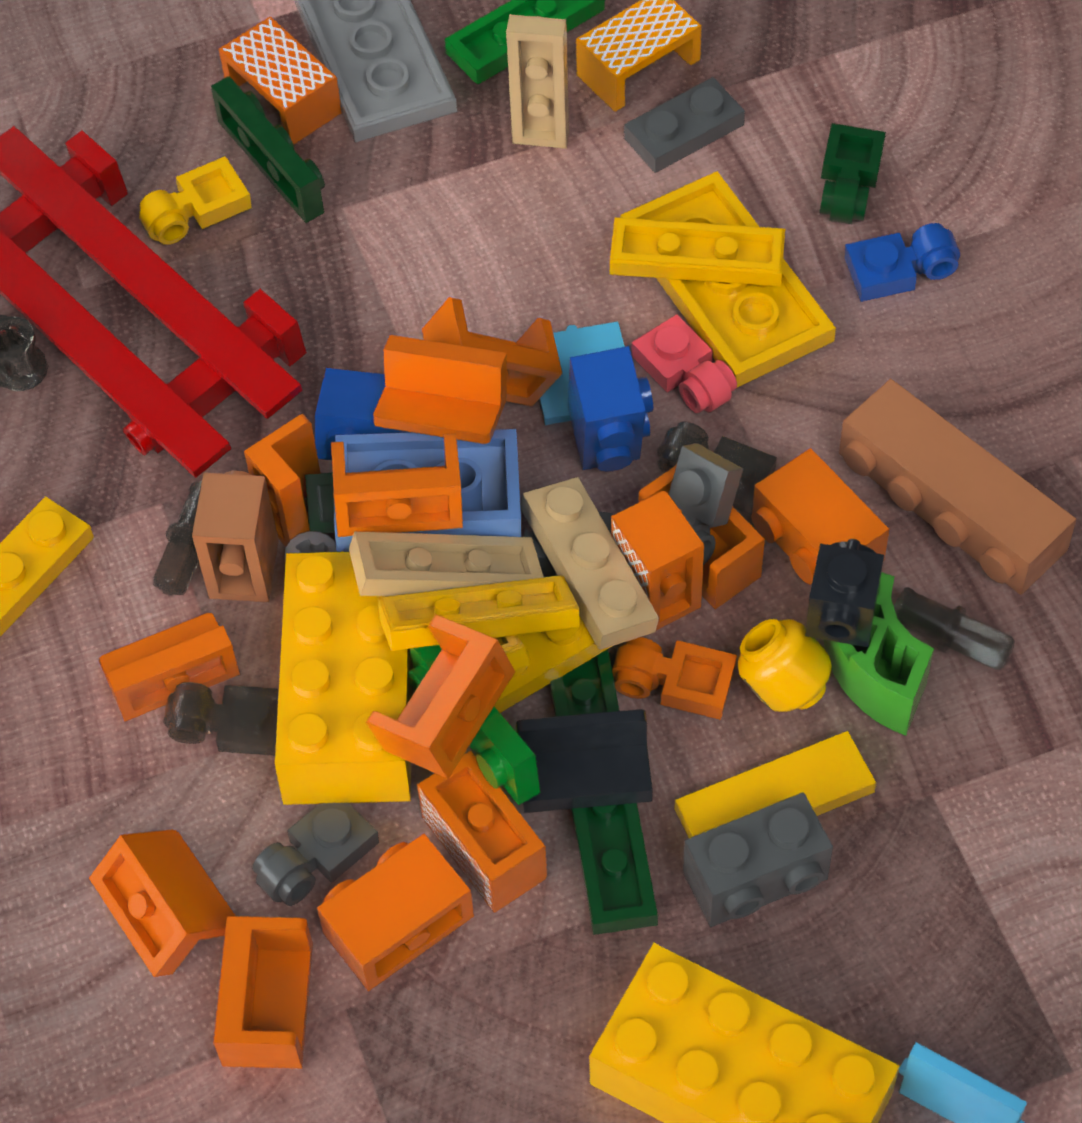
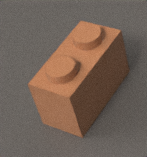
[192,471,279,602]

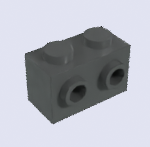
[683,792,833,928]

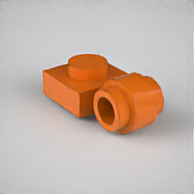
[612,637,737,720]

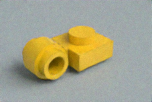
[139,156,252,245]

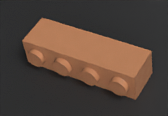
[839,378,1077,595]

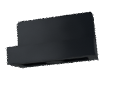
[516,709,653,813]

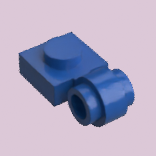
[844,223,960,302]

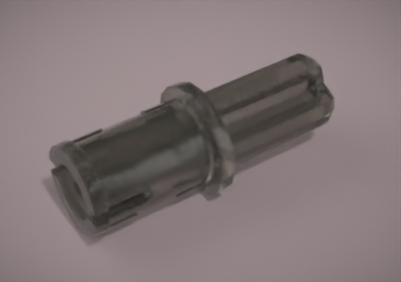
[153,481,202,596]
[894,587,1015,670]

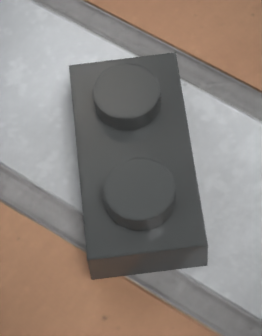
[624,77,745,173]

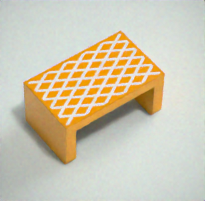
[576,0,702,112]

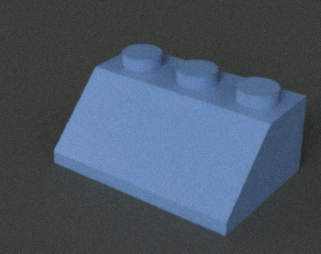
[334,429,521,552]

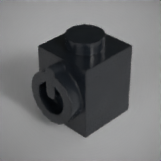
[805,539,884,647]

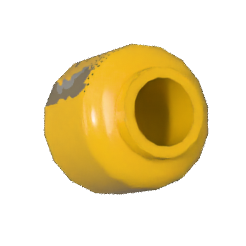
[738,619,832,712]

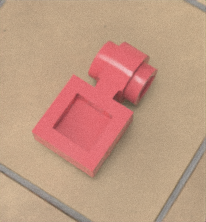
[631,314,737,413]

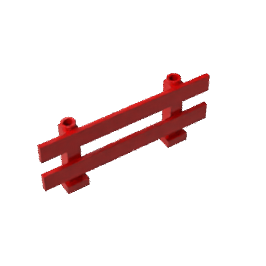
[0,126,307,478]

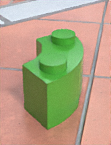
[823,572,934,736]

